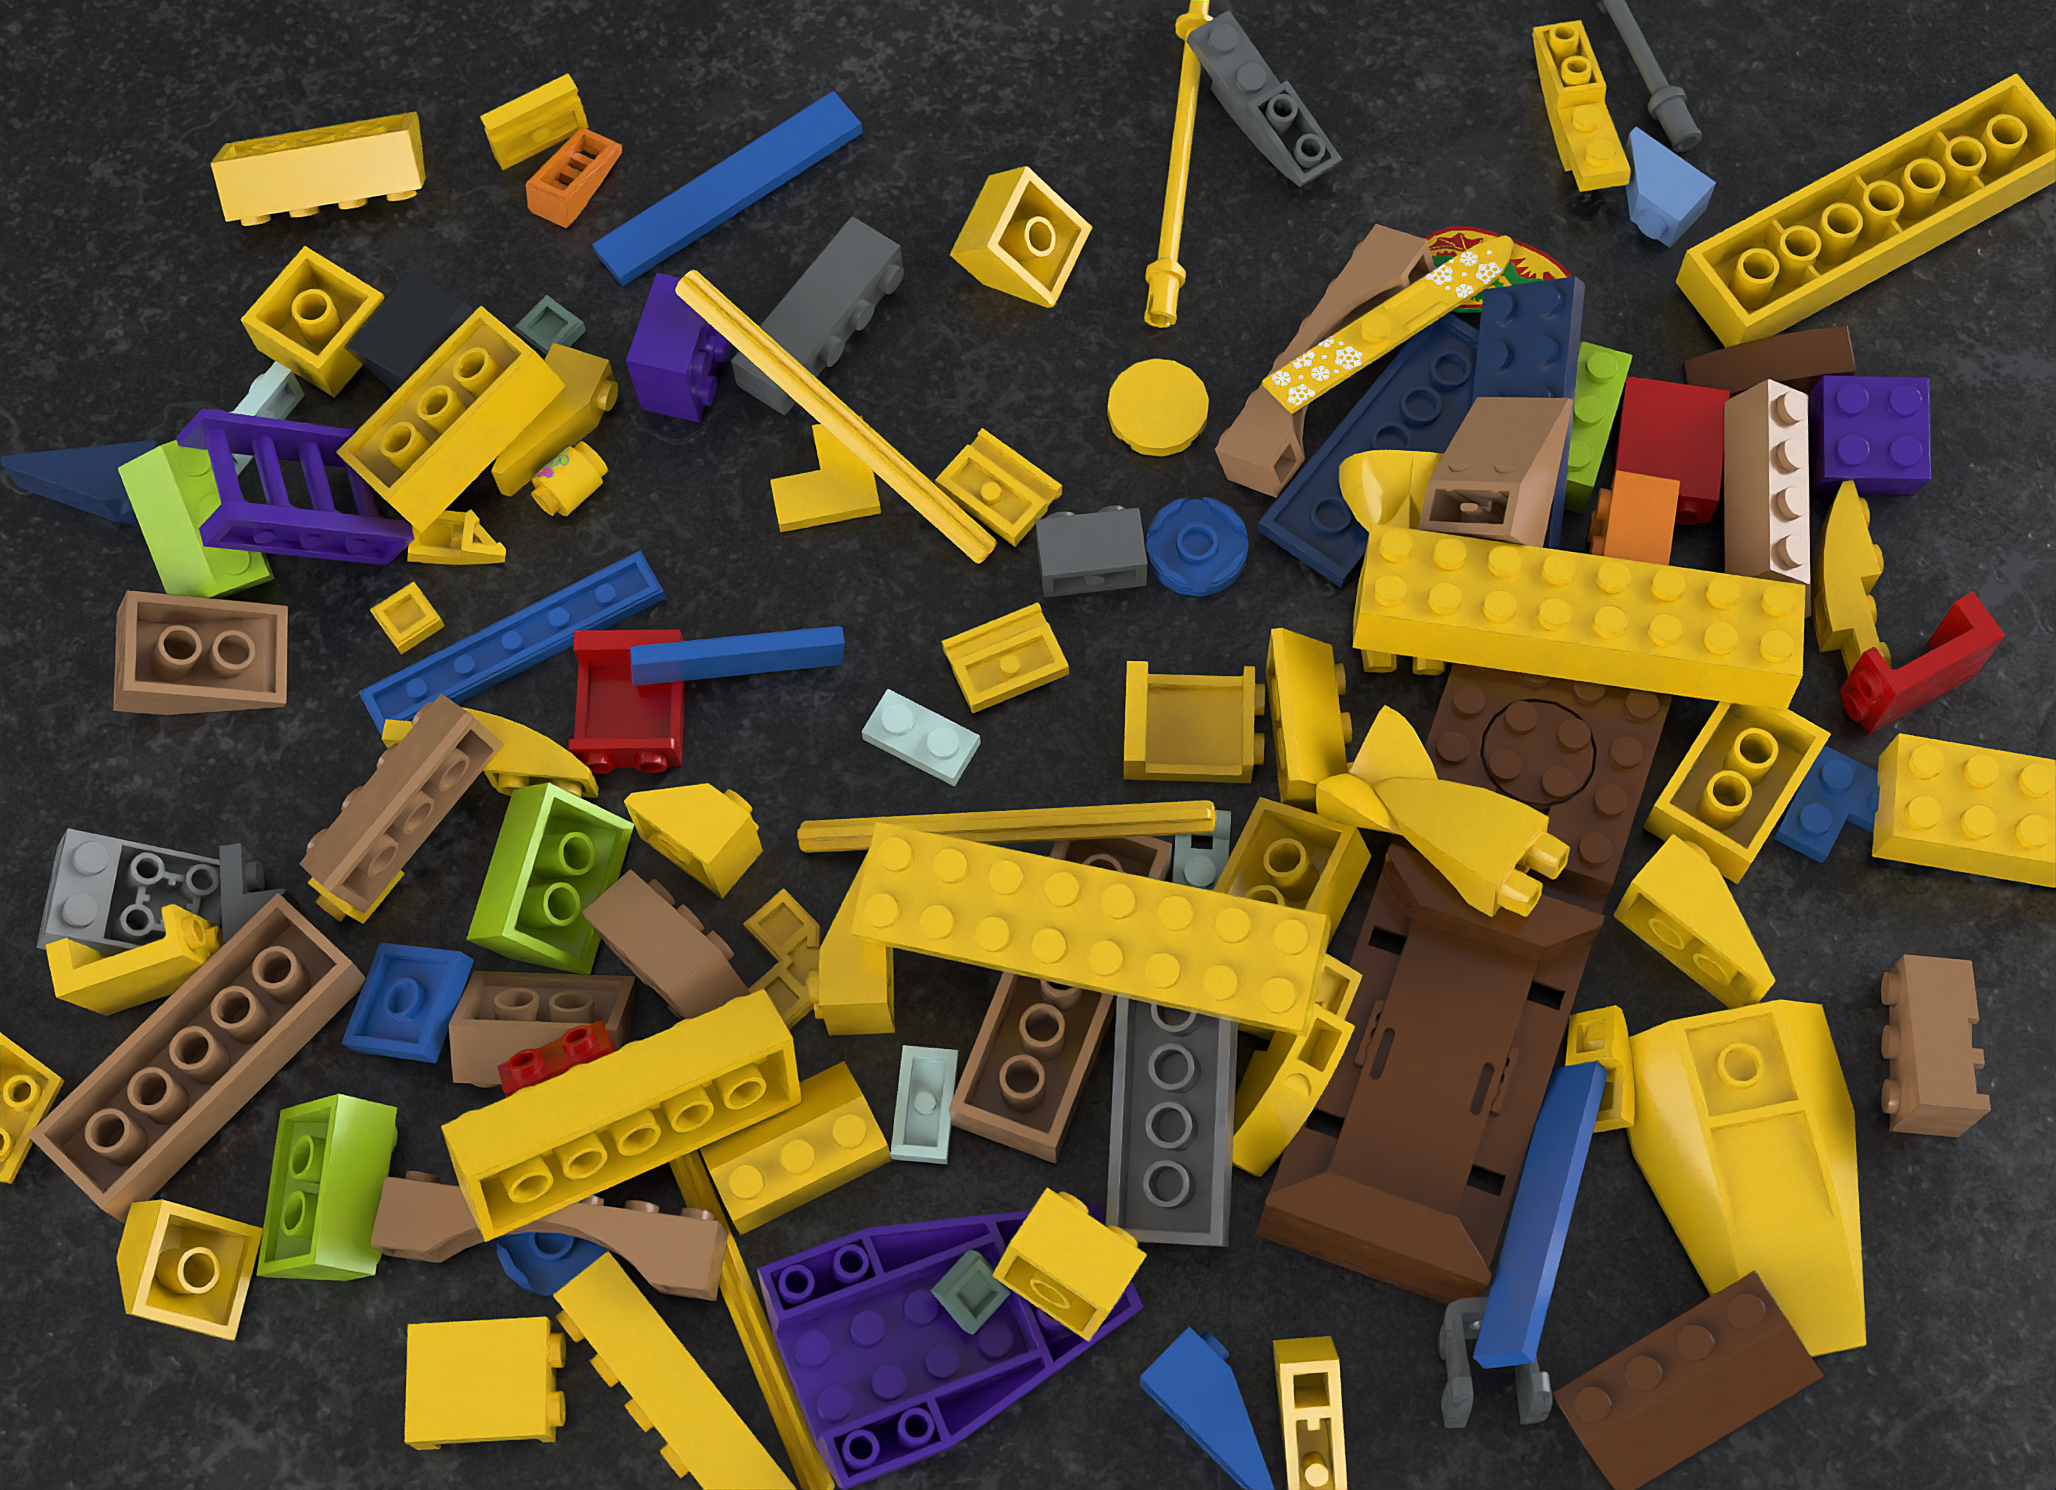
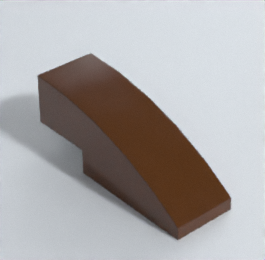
[1682,326,1856,399]

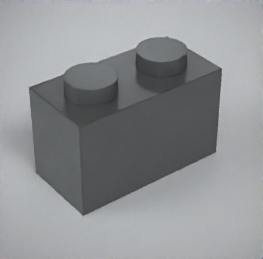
[1036,506,1147,598]

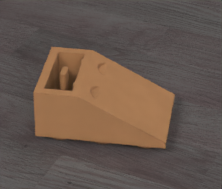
[1418,397,1573,548]

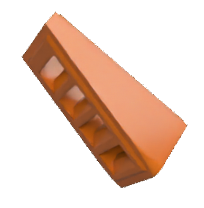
[525,127,622,228]

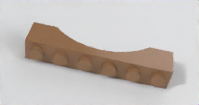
[1215,224,1435,498]
[370,1171,728,1301]

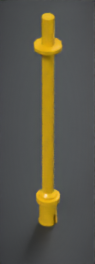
[1144,0,1213,327]

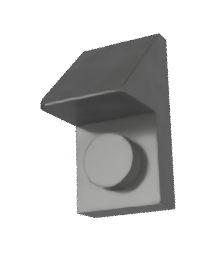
[219,843,299,945]

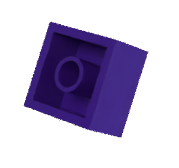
[626,273,732,422]
[1808,375,1931,495]

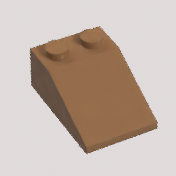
[113,590,288,715]

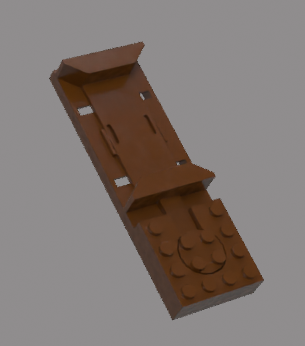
[1256,663,1673,1305]

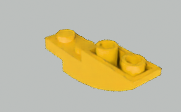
[1533,20,1631,192]
[1811,480,1891,676]
[381,707,599,798]
[1232,953,1363,1177]

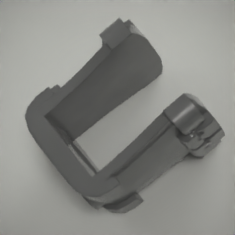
[1438,1296,1552,1428]

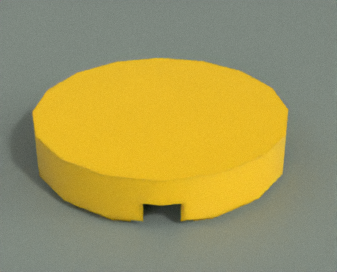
[1108,359,1209,457]

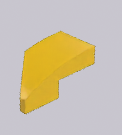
[408,510,506,565]

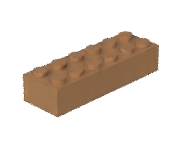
[949,836,1172,1164]
[28,893,366,1224]

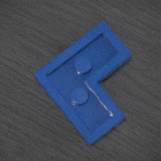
[1773,745,1880,863]

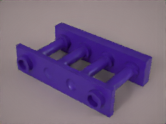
[176,409,414,565]

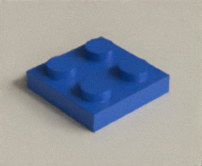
[341,943,474,1063]

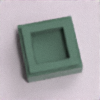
[513,295,586,359]
[931,1249,1012,1334]

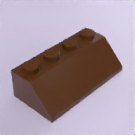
[1552,1270,1824,1490]

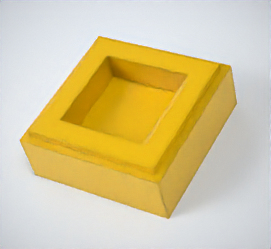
[370,581,445,655]

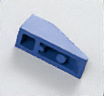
[1140,1327,1274,1490]

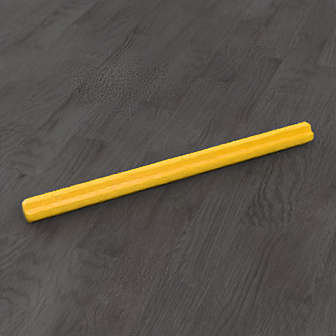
[675,270,997,563]
[797,800,1216,853]
[669,1149,835,1490]

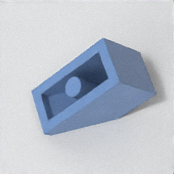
[1624,127,1716,248]

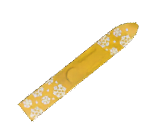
[1262,235,1513,415]

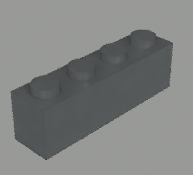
[731,216,904,416]

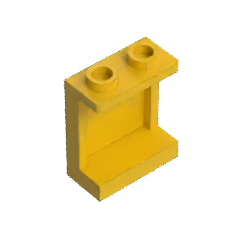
[1123,661,1265,783]
[45,904,223,1016]
[405,1317,566,1450]

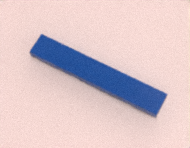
[592,91,863,287]
[359,550,666,736]
[1473,1060,1608,1368]

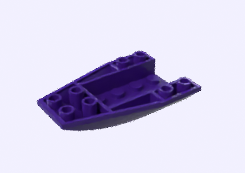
[757,1202,1143,1490]

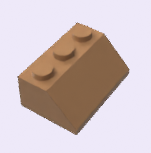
[449,971,636,1088]

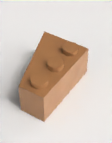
[581,869,751,1021]
[1881,954,1991,1138]

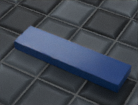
[630,626,845,686]

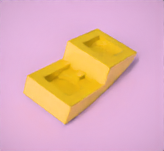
[1565,1005,1635,1133]

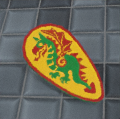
[1424,226,1572,313]

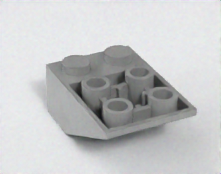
[36,828,222,956]

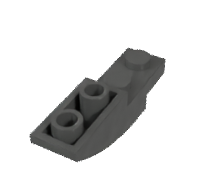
[1186,10,1342,187]

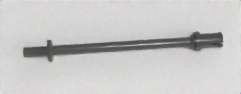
[1603,0,1702,153]

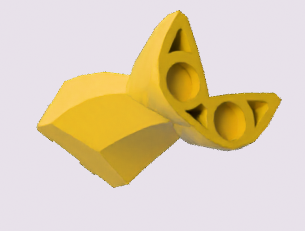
[1339,450,1447,676]
[1316,705,1570,917]

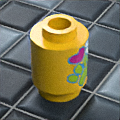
[531,441,608,516]

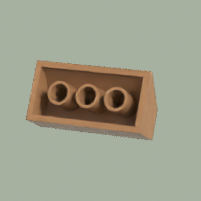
[1724,379,1811,618]
[299,694,504,913]

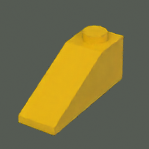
[491,343,619,497]
[1273,1336,1347,1490]

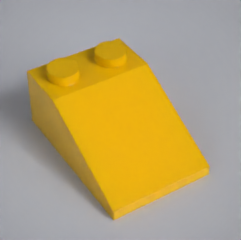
[1613,834,1775,1009]
[808,851,895,1036]

